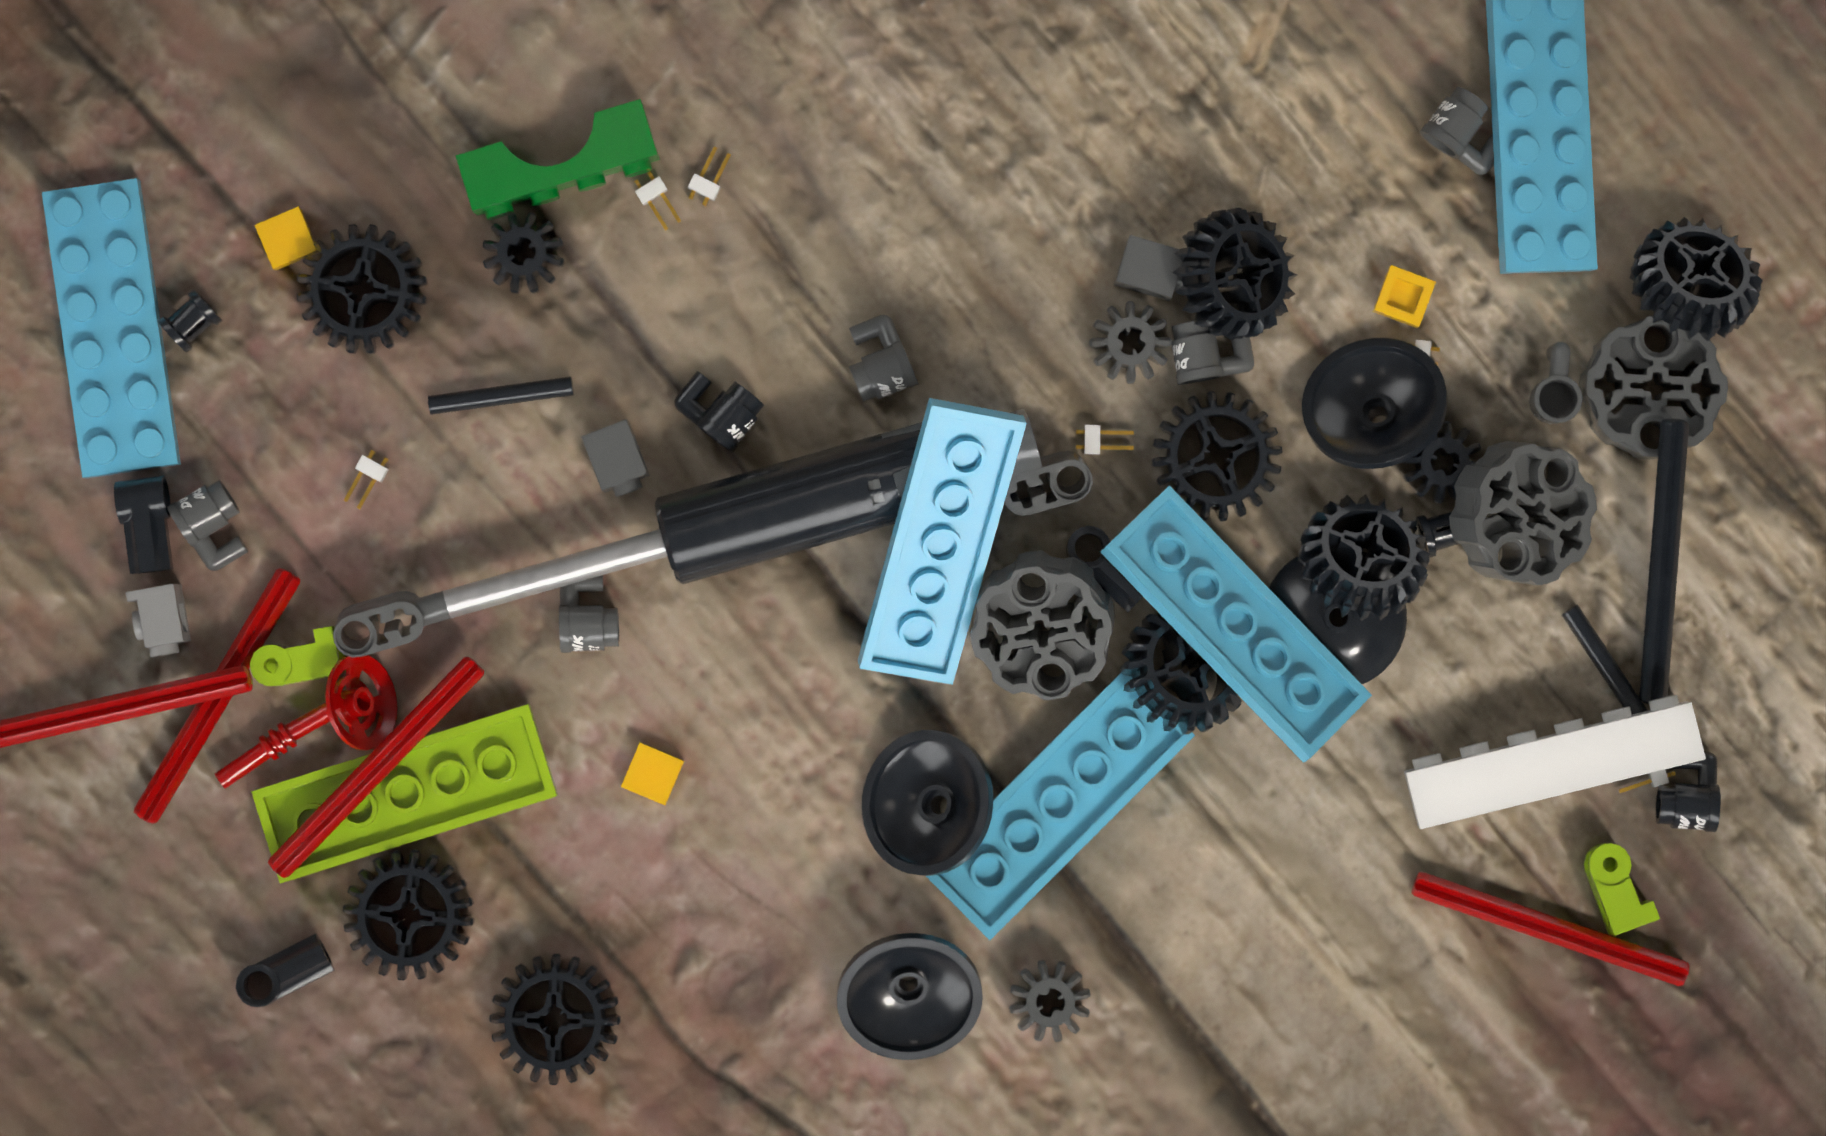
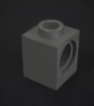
[1114,235,1183,301]
[581,419,650,497]

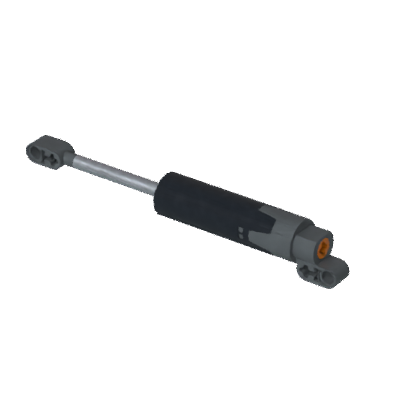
[333,409,1093,657]

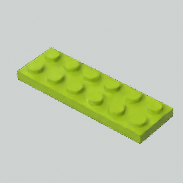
[251,704,559,884]

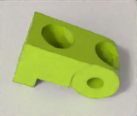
[250,626,346,686]
[1584,843,1660,936]

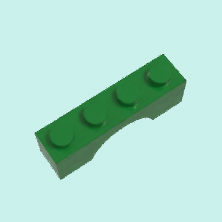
[455,99,660,220]

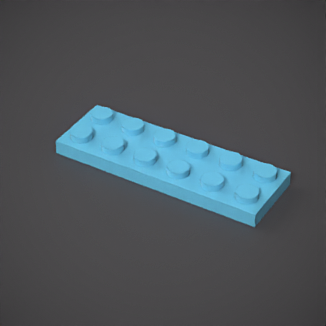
[1486,0,1598,274]
[42,178,181,478]
[858,398,1027,685]
[1100,485,1372,763]
[926,673,1195,940]

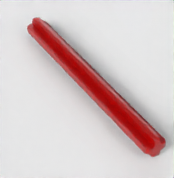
[134,568,300,824]
[268,657,484,878]
[0,665,253,748]
[1412,872,1690,986]

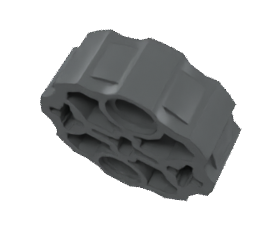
[1579,316,1728,460]
[1449,441,1597,586]
[970,550,1115,700]

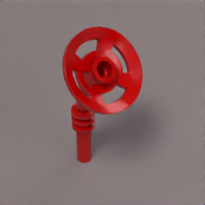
[214,655,397,789]

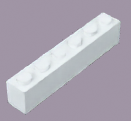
[1404,695,1706,829]

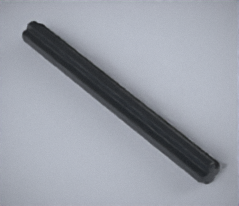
[1639,418,1689,704]

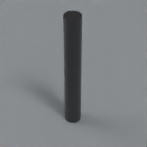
[428,376,574,415]
[1562,604,1648,714]

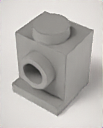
[126,584,191,657]

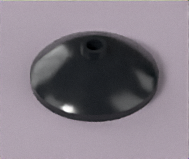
[1302,338,1448,469]
[1269,552,1407,684]
[862,730,993,876]
[837,933,983,1060]

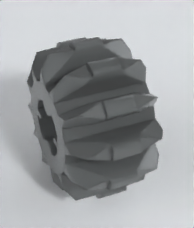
[1089,301,1172,384]
[1009,960,1091,1042]

